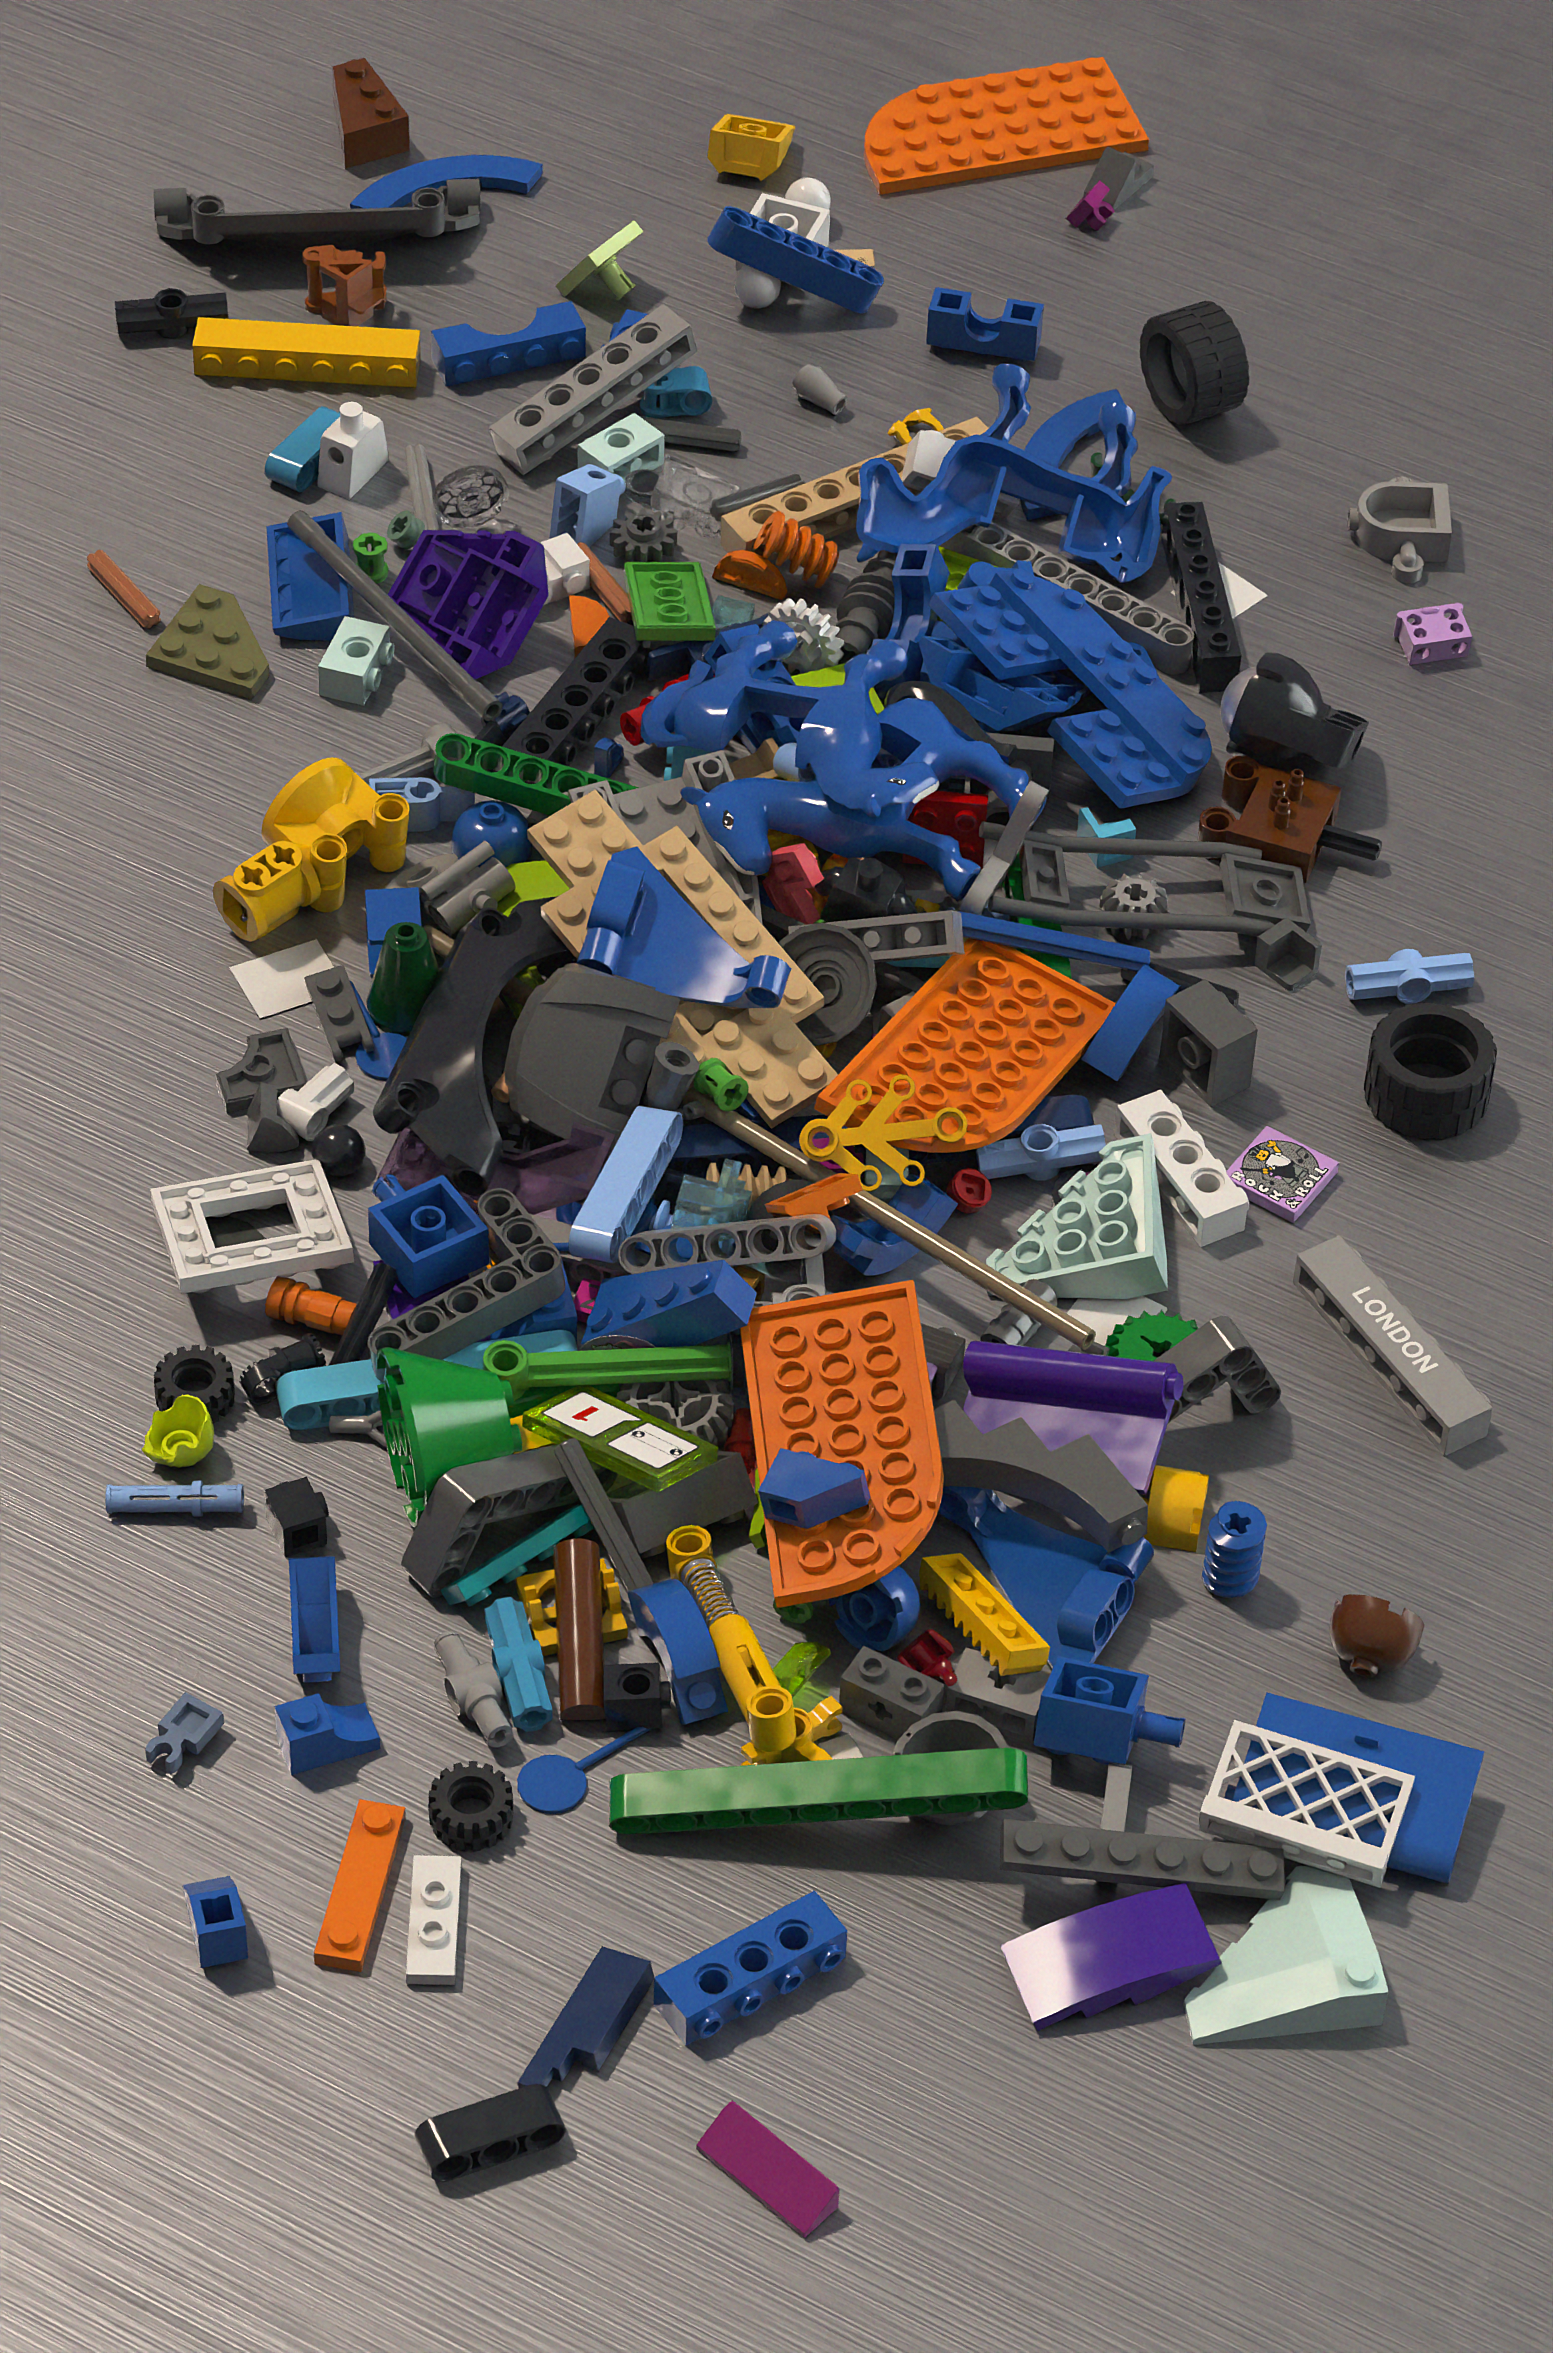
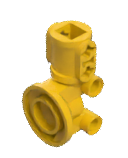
[213,757,409,942]

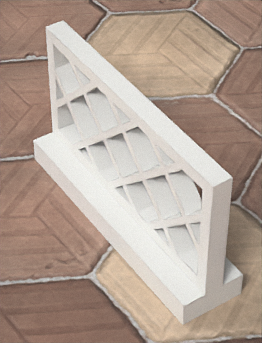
[1199,1720,1415,1888]

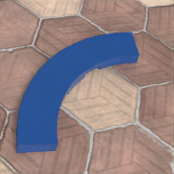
[350,155,543,209]
[1020,389,1126,520]

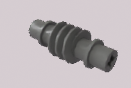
[835,550,898,665]

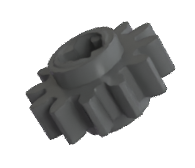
[609,509,678,562]

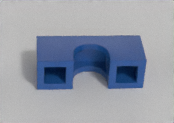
[926,287,1044,362]

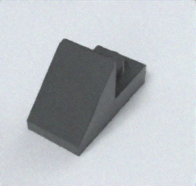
[1084,147,1154,210]

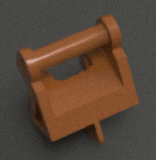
[303,245,387,327]

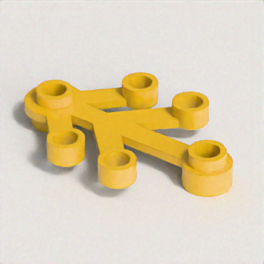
[799,1074,967,1192]

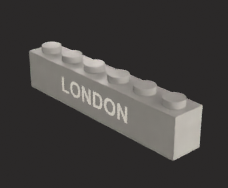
[1293,1235,1492,1456]

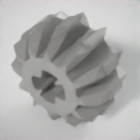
[1099,873,1169,940]

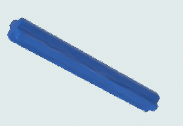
[957,911,1151,972]

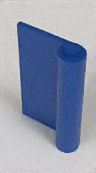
[1224,1692,1485,1884]

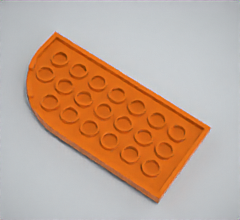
[864,57,1149,195]
[814,938,1116,1153]
[740,1280,944,1608]

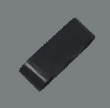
[414,2084,566,2182]

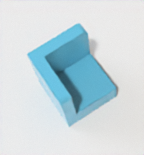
[1077,807,1136,868]

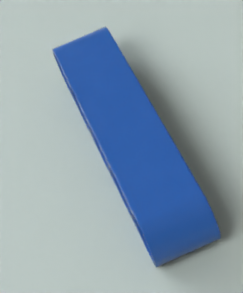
[707,206,884,313]

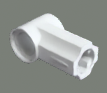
[277,1063,354,1141]

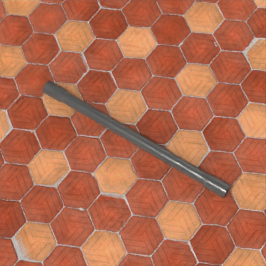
[288,510,503,721]

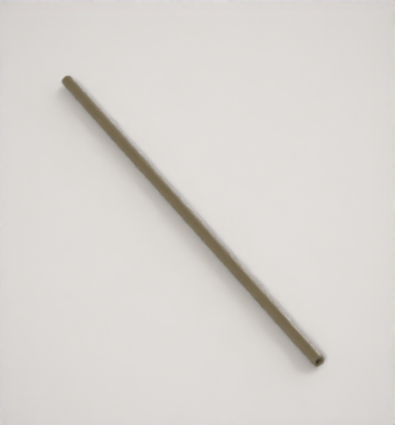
[423,925,1096,1350]

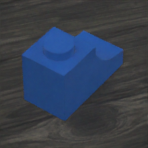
[275,1693,380,1775]

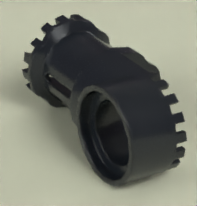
[239,1333,326,1405]

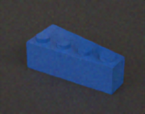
[581,1260,757,1348]

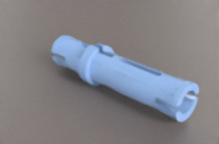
[105,1481,244,1517]

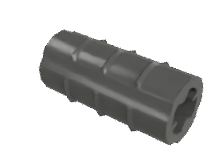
[980,1279,1058,1346]

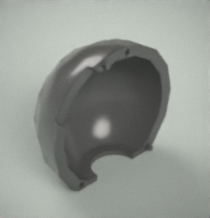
[892,1711,1009,1826]

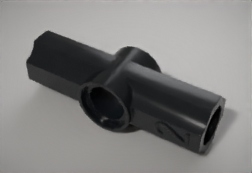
[115,288,229,338]

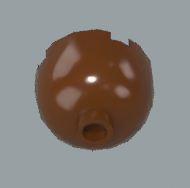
[1329,1594,1425,1678]

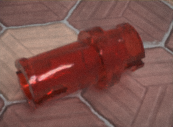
[725,1408,757,1474]

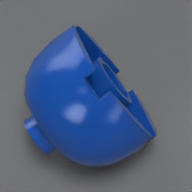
[451,800,532,868]
[829,1566,921,1652]

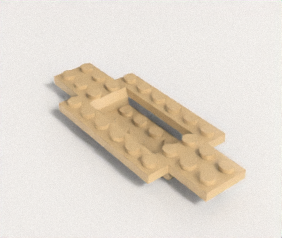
[527,790,838,1129]

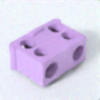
[1393,603,1472,665]

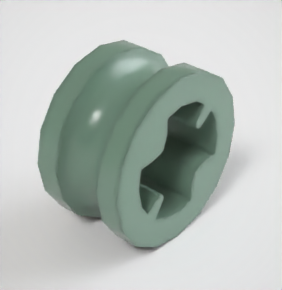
[387,510,425,550]

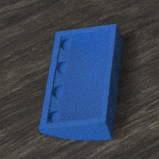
[266,512,354,641]

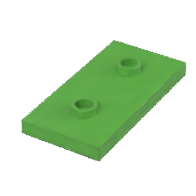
[623,562,716,641]

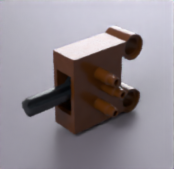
[1197,756,1382,883]

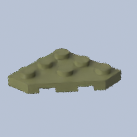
[146,584,270,700]

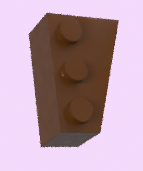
[332,57,410,169]

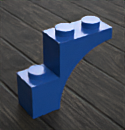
[289,1556,341,1682]

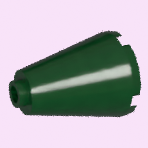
[366,922,440,1037]

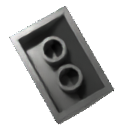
[607,1451,758,1558]

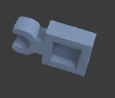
[145,1692,224,1774]

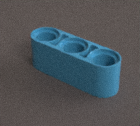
[264,406,340,492]

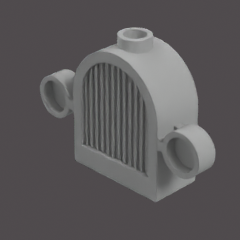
[1348,476,1452,584]

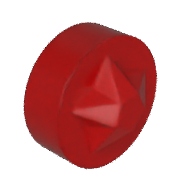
[947,1168,992,1214]

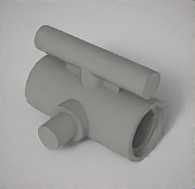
[420,841,516,936]

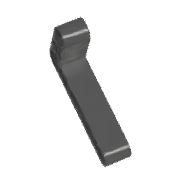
[368,1188,565,1382]
[1154,1316,1281,1423]
[401,1439,619,1598]

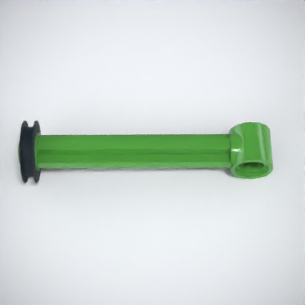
[483,1330,746,1401]

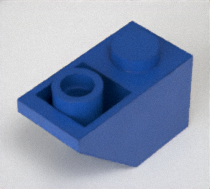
[758,1448,871,1529]
[182,1876,248,1968]

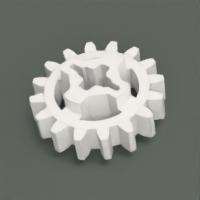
[763,598,844,674]

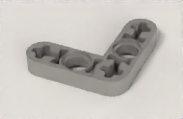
[959,781,1049,916]

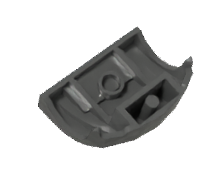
[505,963,680,1155]

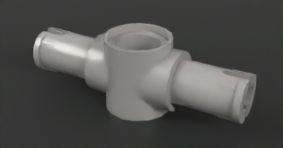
[434,1631,513,1748]

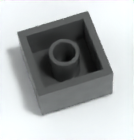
[1159,979,1258,1107]

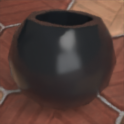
[312,1123,366,1177]

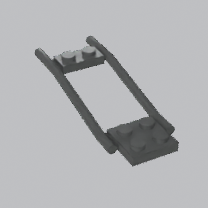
[979,822,1311,937]

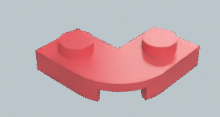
[762,843,824,925]

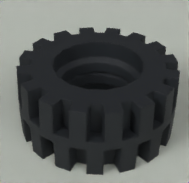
[154,1345,235,1424]
[428,1761,514,1852]

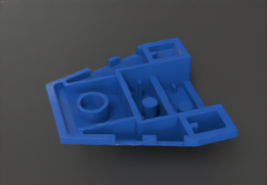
[919,636,1090,734]

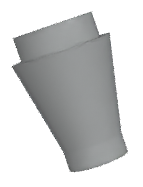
[792,364,848,415]

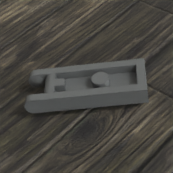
[304,965,375,1063]

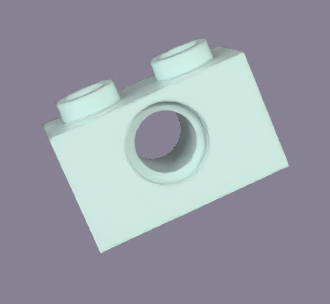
[578,413,665,486]
[318,616,395,706]

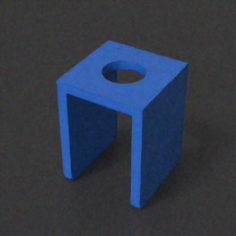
[365,887,422,978]

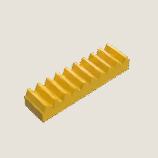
[919,1553,1050,1676]

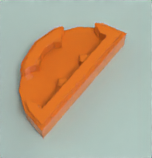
[712,550,787,600]
[569,595,609,657]

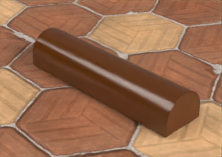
[553,1539,605,1720]

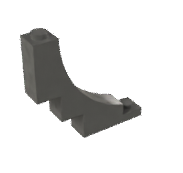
[934,1400,1148,1553]

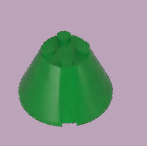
[376,1347,522,1527]

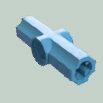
[485,1597,553,1732]

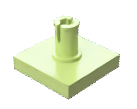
[555,220,644,300]

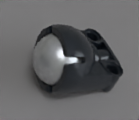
[1221,653,1369,768]

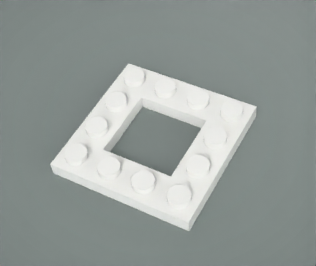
[150,1159,354,1294]

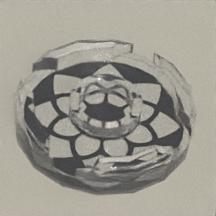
[432,465,509,528]

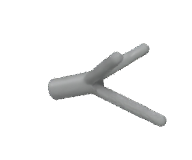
[329,1411,387,1448]

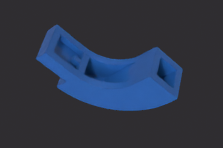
[1082,964,1180,1081]
[830,1173,959,1275]
[627,1579,728,1724]

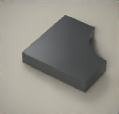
[216,1028,307,1113]

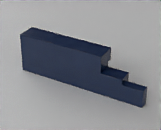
[517,1946,654,2088]

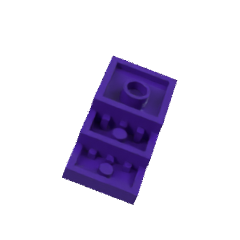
[1000,1883,1222,2031]

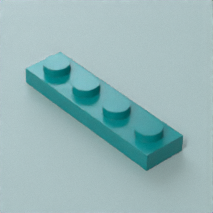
[440,1502,594,1607]

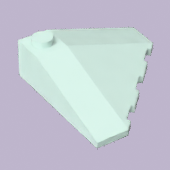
[986,1133,1168,1299]
[1183,1865,1388,2045]

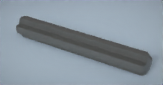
[554,1438,655,1591]

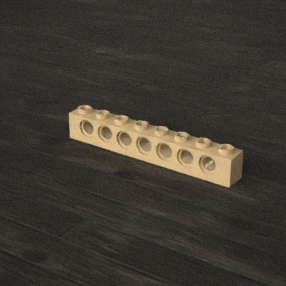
[721,417,989,561]

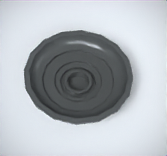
[778,923,877,1046]

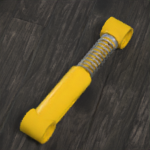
[666,1525,796,1752]

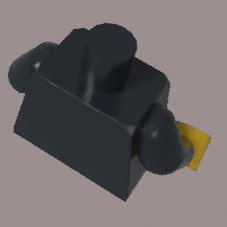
[815,857,940,922]

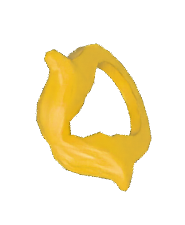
[887,408,944,445]

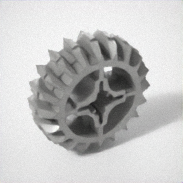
[615,1379,734,1464]

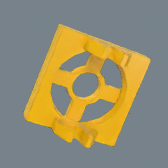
[516,1558,628,1656]

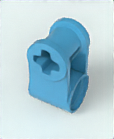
[640,366,713,419]

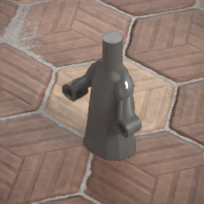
[643,1041,706,1120]

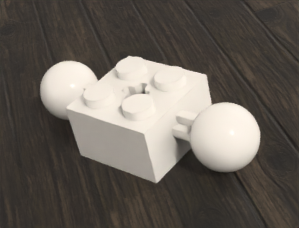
[734,178,831,309]

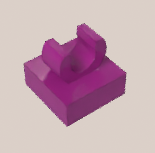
[1066,180,1115,231]

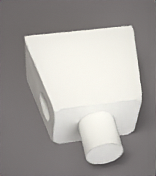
[318,402,389,500]

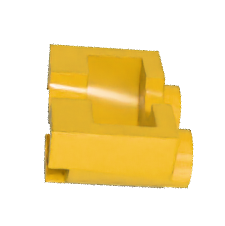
[1142,1465,1209,1552]

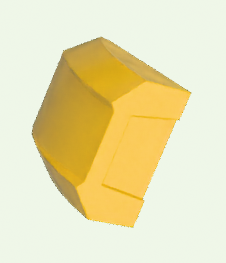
[707,114,795,181]

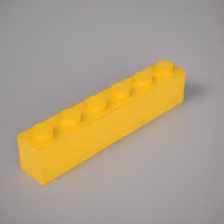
[192,317,421,388]

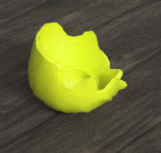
[142,1395,214,1468]

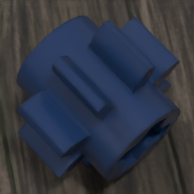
[481,692,530,741]

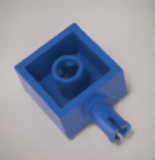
[368,1174,489,1298]
[1034,1656,1186,1765]

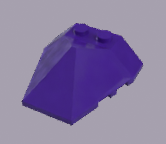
[387,530,549,680]

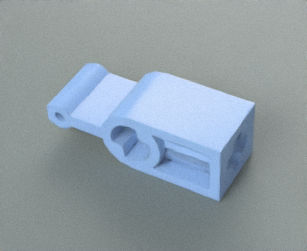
[369,777,475,832]

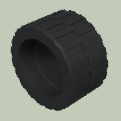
[1139,300,1250,425]
[1364,1003,1497,1139]

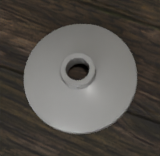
[385,854,459,902]

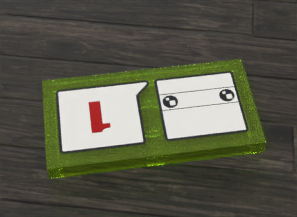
[522,1385,718,1493]

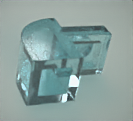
[671,1159,752,1242]

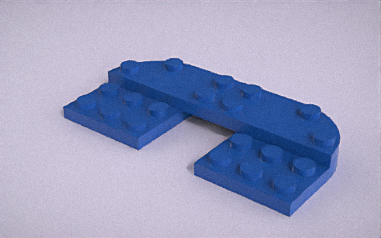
[929,569,1212,809]

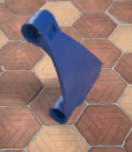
[577,846,792,1008]
[938,1486,1154,1669]

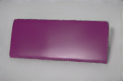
[696,2101,839,2238]

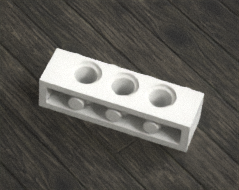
[1114,1090,1249,1247]

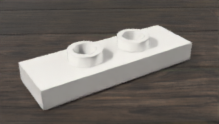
[406,1855,461,1985]

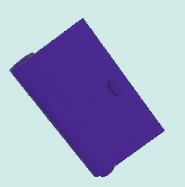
[963,1340,1183,1494]

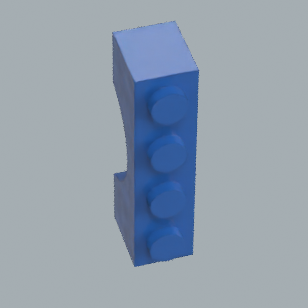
[431,301,586,387]
[872,544,950,699]

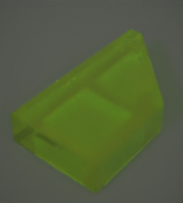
[773,1642,831,1698]

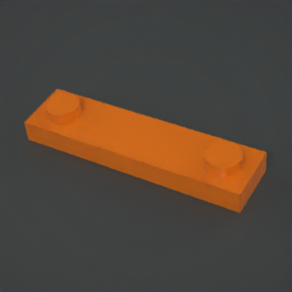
[314,1799,406,1972]

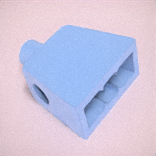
[549,464,626,547]

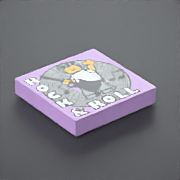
[1226,1126,1339,1223]

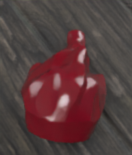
[897,1629,958,1687]

